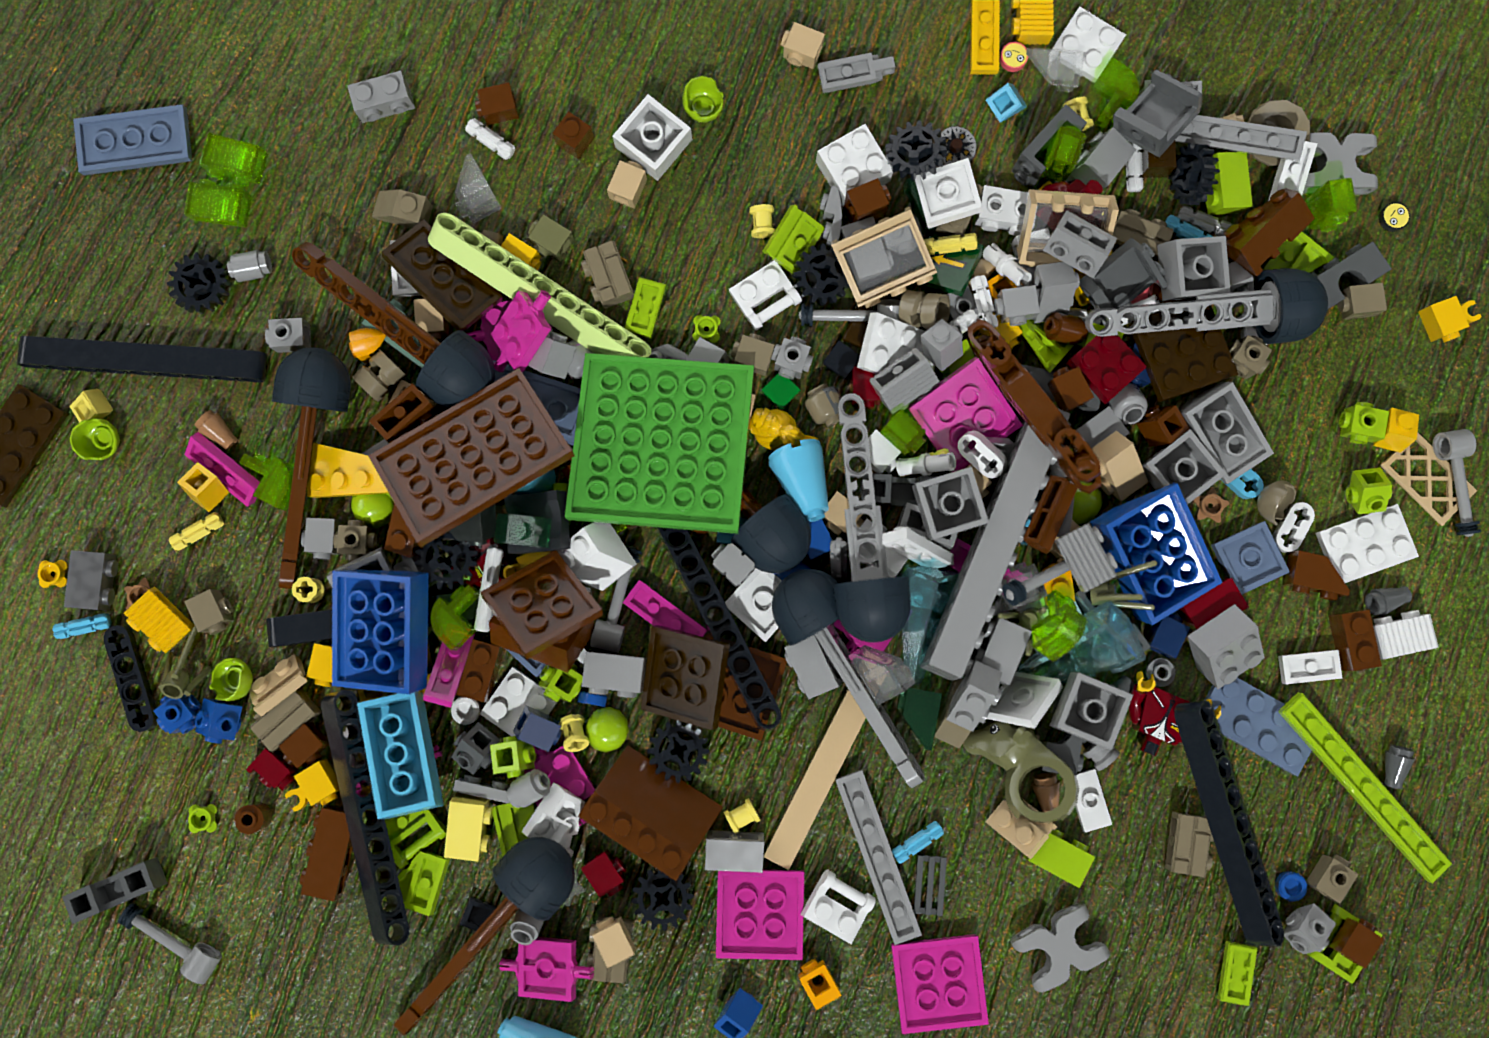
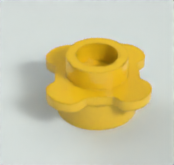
[37,560,68,588]

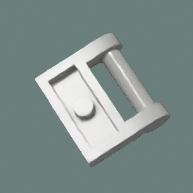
[729,261,802,331]
[800,870,876,944]

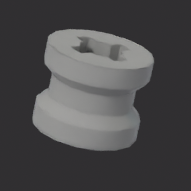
[1083,743,1120,771]

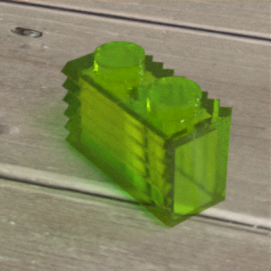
[1042,126,1087,182]
[199,133,268,186]
[1305,178,1358,232]
[184,179,252,228]
[880,409,926,458]

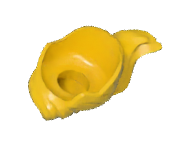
[749,407,818,451]

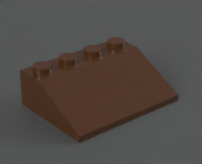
[578,746,723,882]

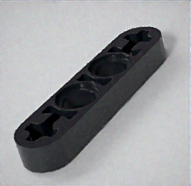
[103,625,158,732]

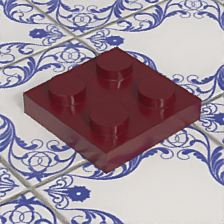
[1067,335,1147,404]

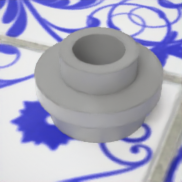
[1146,658,1175,687]

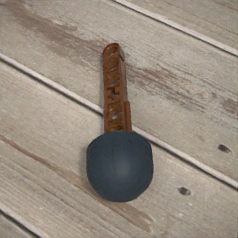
[292,242,495,409]
[272,347,351,589]
[731,485,811,573]
[394,837,575,1036]

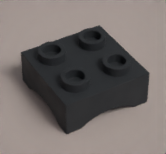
[505,490,571,554]

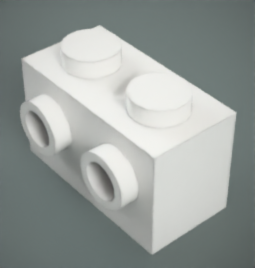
[975,185,1037,236]

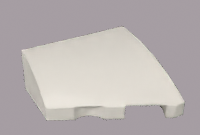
[522,783,585,857]

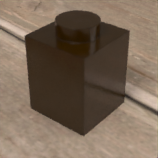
[1140,140,1176,178]

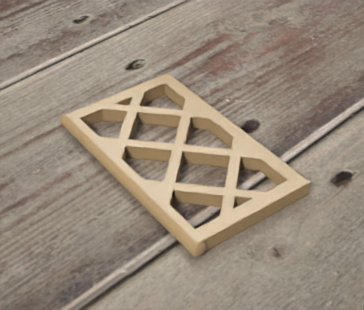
[1380,433,1477,526]

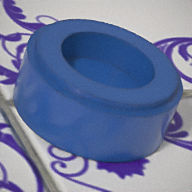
[577,691,607,707]
[1275,871,1307,902]

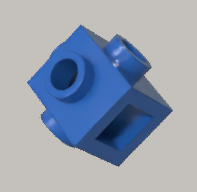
[154,694,201,734]
[195,698,242,744]

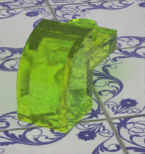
[1091,57,1139,129]
[239,452,294,511]
[431,585,480,651]
[1031,589,1086,662]

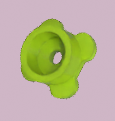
[692,315,721,343]
[188,804,218,833]

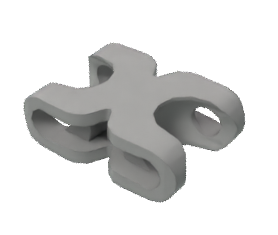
[1303,133,1378,195]
[1011,903,1110,992]

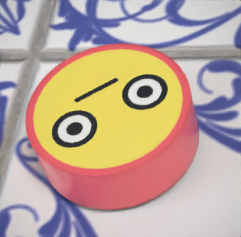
[1000,42,1028,72]

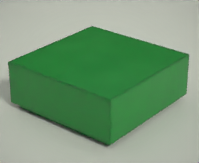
[761,374,801,410]

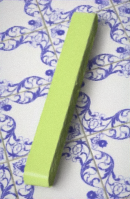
[428,213,651,358]

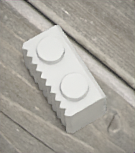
[1373,610,1438,659]

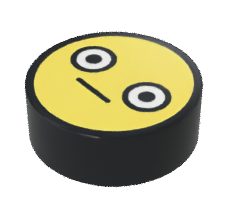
[1379,202,1410,232]

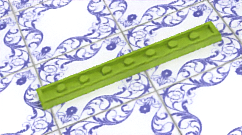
[1278,692,1452,883]

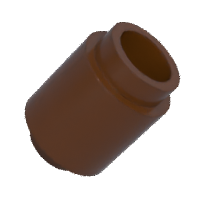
[1044,312,1088,345]
[234,802,272,834]

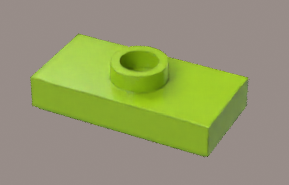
[625,277,666,339]
[1217,941,1258,1006]

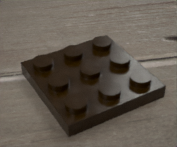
[1128,305,1239,402]
[641,625,730,730]

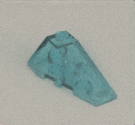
[902,565,959,687]
[1018,600,1146,683]

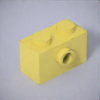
[444,793,493,862]

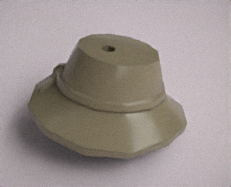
[1248,100,1310,166]

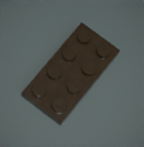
[382,219,503,331]
[0,383,69,508]

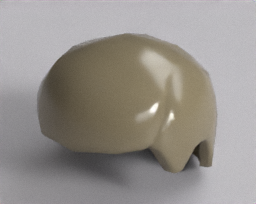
[1256,480,1296,525]

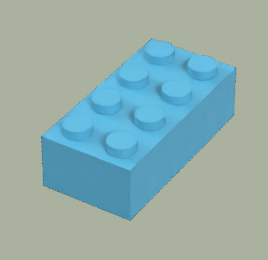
[357,691,444,819]

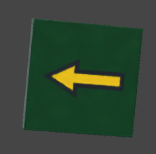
[912,232,984,296]

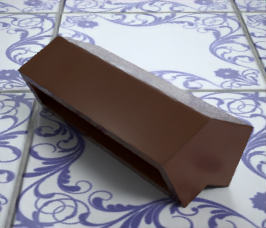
[1023,475,1078,554]

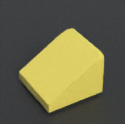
[69,388,113,422]

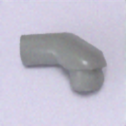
[649,344,688,360]

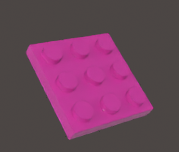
[907,357,1023,473]
[716,869,804,960]
[891,934,989,1034]

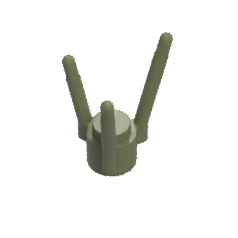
[1090,560,1157,610]
[998,607,1047,656]
[158,626,212,699]

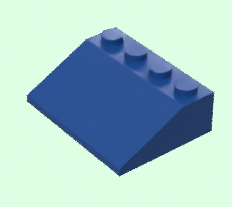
[1090,483,1223,625]
[332,570,428,694]

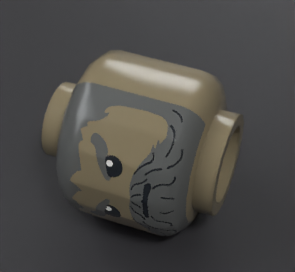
[805,384,846,427]

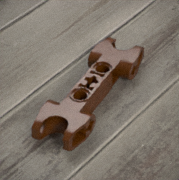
[968,319,1102,494]

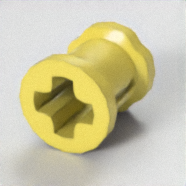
[1063,97,1094,131]
[749,204,775,238]
[292,577,325,603]
[559,714,589,752]
[724,798,761,834]

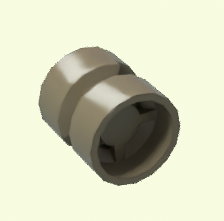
[899,290,951,329]
[352,349,406,402]

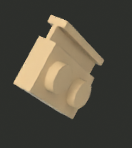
[249,654,307,717]
[986,799,1057,859]

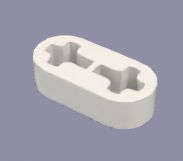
[958,430,1008,478]
[1272,502,1315,553]

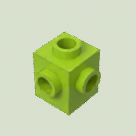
[1339,402,1389,444]
[1346,467,1392,514]
[538,665,583,703]
[490,736,536,778]

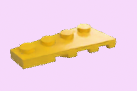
[307,443,389,498]

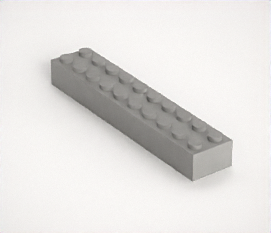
[920,409,1071,681]

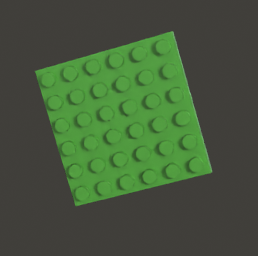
[565,353,754,534]

